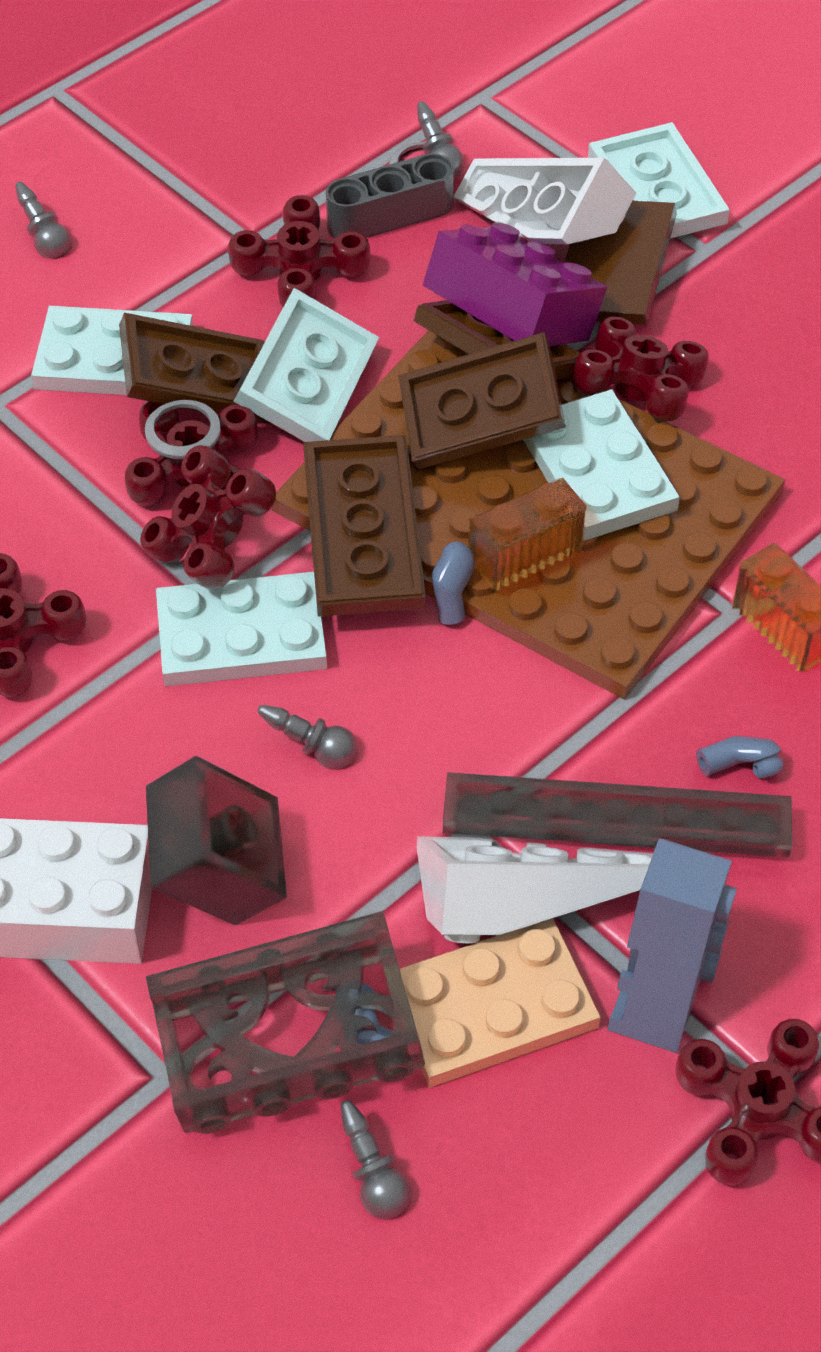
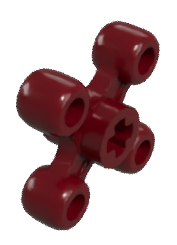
[228,195,371,307]
[572,317,709,421]
[125,401,258,506]
[140,445,277,590]
[0,553,86,697]
[675,1019,821,1185]

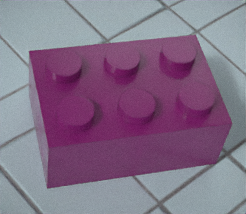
[423,222,607,346]

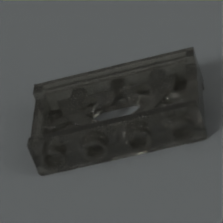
[146,911,425,1134]

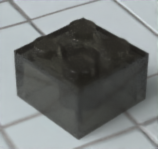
[146,756,287,926]

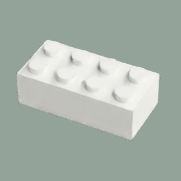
[0,818,156,964]

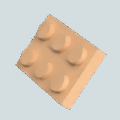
[386,918,600,1088]

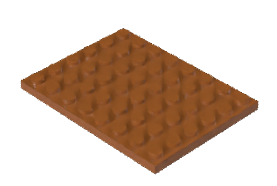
[272,330,785,700]

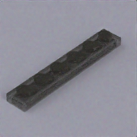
[443,772,793,857]

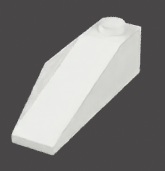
[454,158,636,245]
[416,836,653,943]

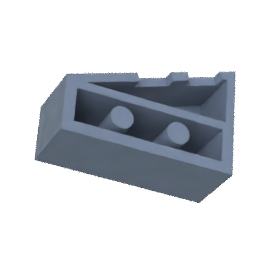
[607,838,738,1053]

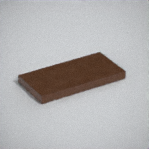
[303,435,426,617]

